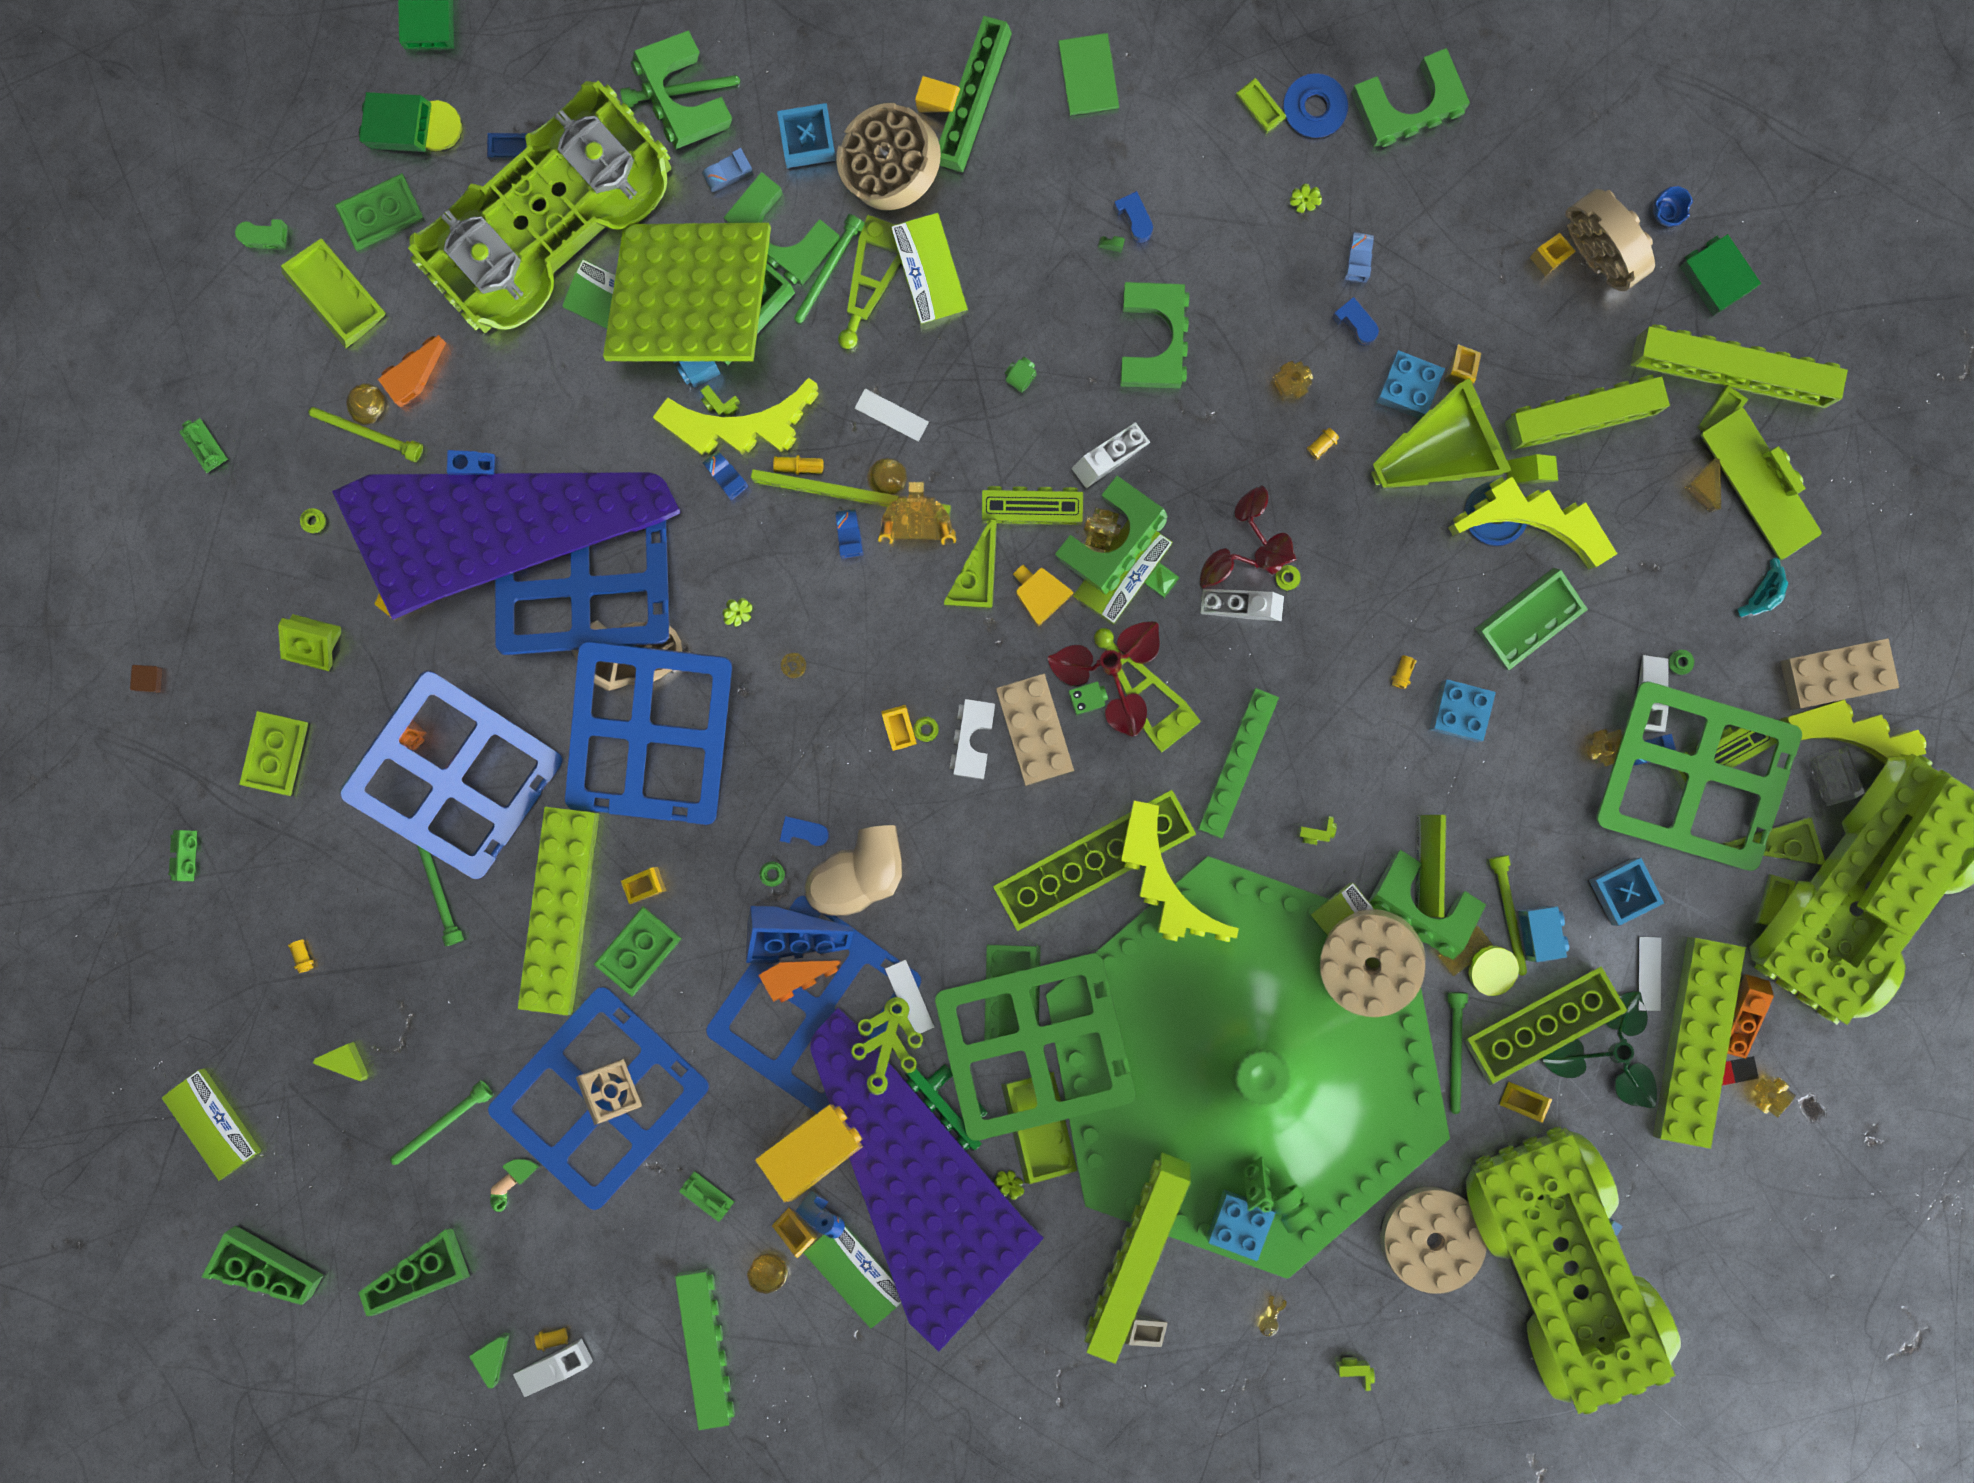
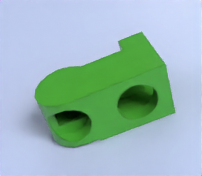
[235,219,287,250]

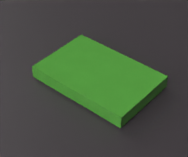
[1058,33,1119,116]
[335,173,425,251]
[593,906,682,997]

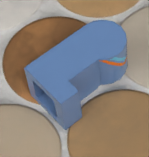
[702,148,753,192]
[1344,232,1374,283]

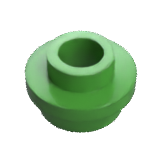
[1668,650,1694,675]
[759,862,785,887]

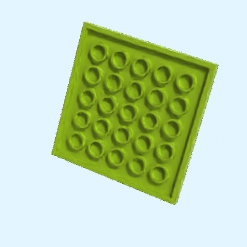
[603,223,771,361]

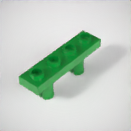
[905,1064,987,1151]

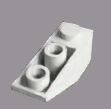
[1071,422,1150,488]
[1200,589,1284,621]
[1638,655,1669,733]
[513,1338,593,1397]

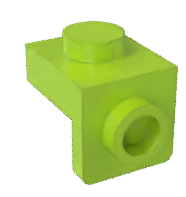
[700,385,741,417]
[1297,816,1337,845]
[1336,1357,1375,1391]

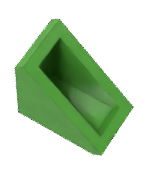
[469,1333,510,1389]

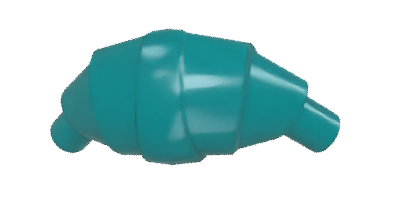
[1738,558,1789,617]

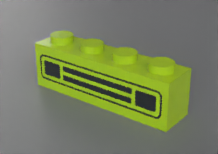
[982,486,1083,525]
[1670,727,1777,791]

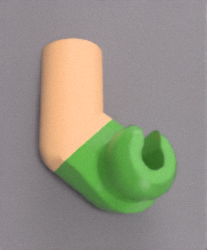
[490,1174,517,1212]

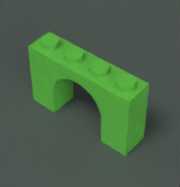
[631,30,732,149]
[1351,48,1470,147]
[724,172,840,286]
[1120,282,1189,389]
[1055,476,1168,595]
[1369,850,1486,960]

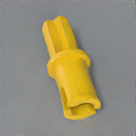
[773,455,824,475]

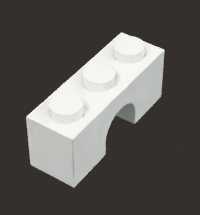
[950,699,995,780]

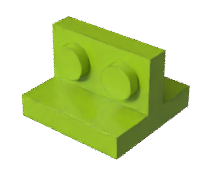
[278,614,341,671]

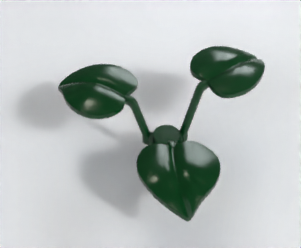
[1542,991,1657,1108]

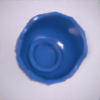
[1653,186,1693,227]

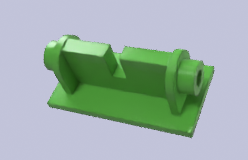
[179,418,228,473]
[168,830,197,881]
[1244,1156,1274,1212]
[679,1171,734,1222]

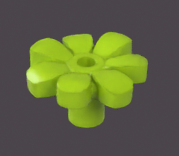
[1290,184,1322,213]
[722,598,752,627]
[994,1170,1024,1200]

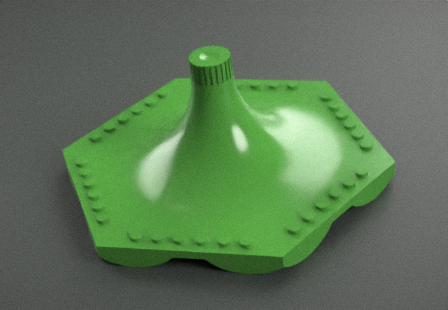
[1046,856,1450,1279]

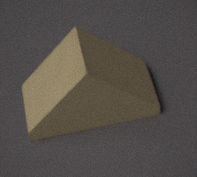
[1125,1314,1168,1347]

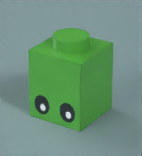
[1068,681,1108,716]

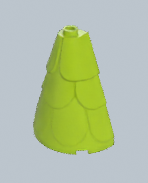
[1371,378,1511,488]

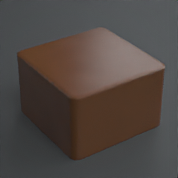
[130,665,162,693]

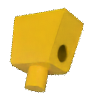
[1013,564,1074,627]

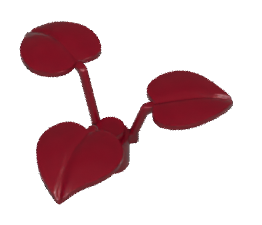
[1200,485,1296,589]
[1048,621,1160,737]

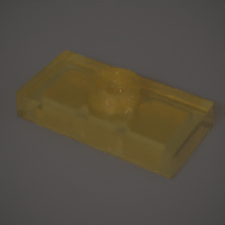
[1437,925,1494,976]

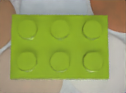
[239,711,308,796]

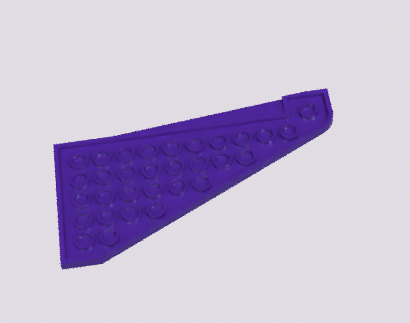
[332,472,680,620]
[810,1008,1044,1352]

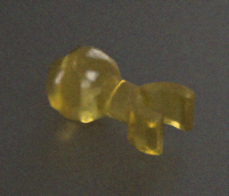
[1259,1295,1287,1337]

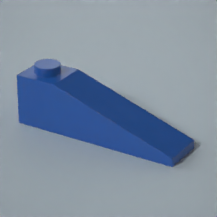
[746,906,854,964]

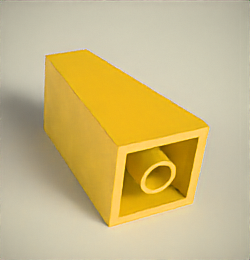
[755,1105,863,1202]

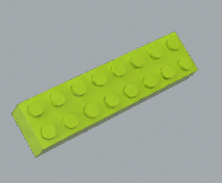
[1630,324,1848,408]
[993,790,1196,931]
[518,807,599,1015]
[1653,937,1746,1149]
[1084,1153,1191,1364]

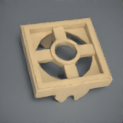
[576,1059,642,1125]

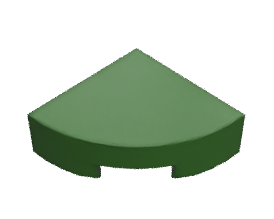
[1098,236,1125,253]
[502,1159,539,1184]

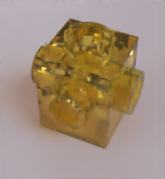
[1272,361,1313,401]
[1084,507,1122,551]
[1586,729,1623,767]
[1753,1076,1796,1118]

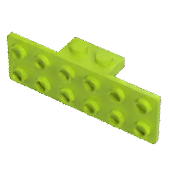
[1701,407,1822,560]

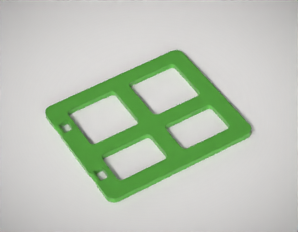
[1596,681,1802,871]
[935,954,1136,1141]

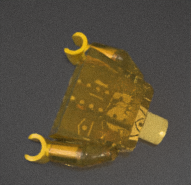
[878,481,956,545]

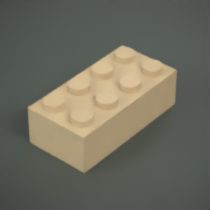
[1780,638,1900,710]
[996,674,1074,786]

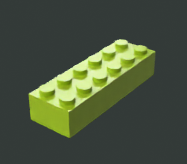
[1505,375,1670,451]
[1856,774,1974,936]
[1464,966,1628,1086]

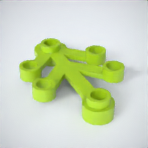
[851,997,923,1095]

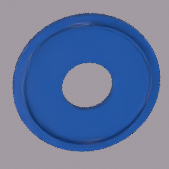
[1283,74,1348,138]
[1464,481,1527,546]

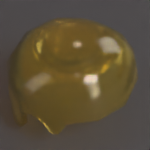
[346,383,385,425]
[867,458,907,495]
[747,1253,788,1294]

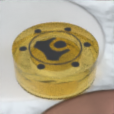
[781,653,807,678]

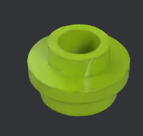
[300,508,326,534]
[1275,565,1301,590]
[913,717,939,742]

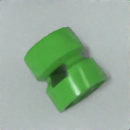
[1272,1184,1316,1233]

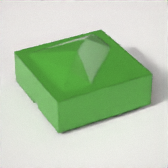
[1144,563,1180,598]

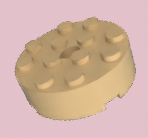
[837,103,941,210]
[1565,189,1655,291]
[1320,909,1426,1017]
[1380,1186,1487,1294]

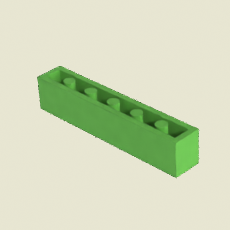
[939,16,1012,172]
[1197,688,1279,839]
[675,1268,735,1430]

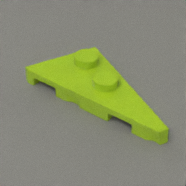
[944,519,997,608]
[1723,817,1825,865]

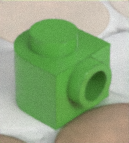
[1004,357,1037,393]

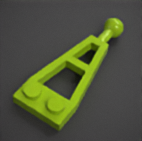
[838,215,901,349]
[1094,628,1201,753]

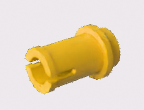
[1307,428,1339,460]
[1391,655,1417,689]
[288,939,314,973]
[534,1328,568,1352]

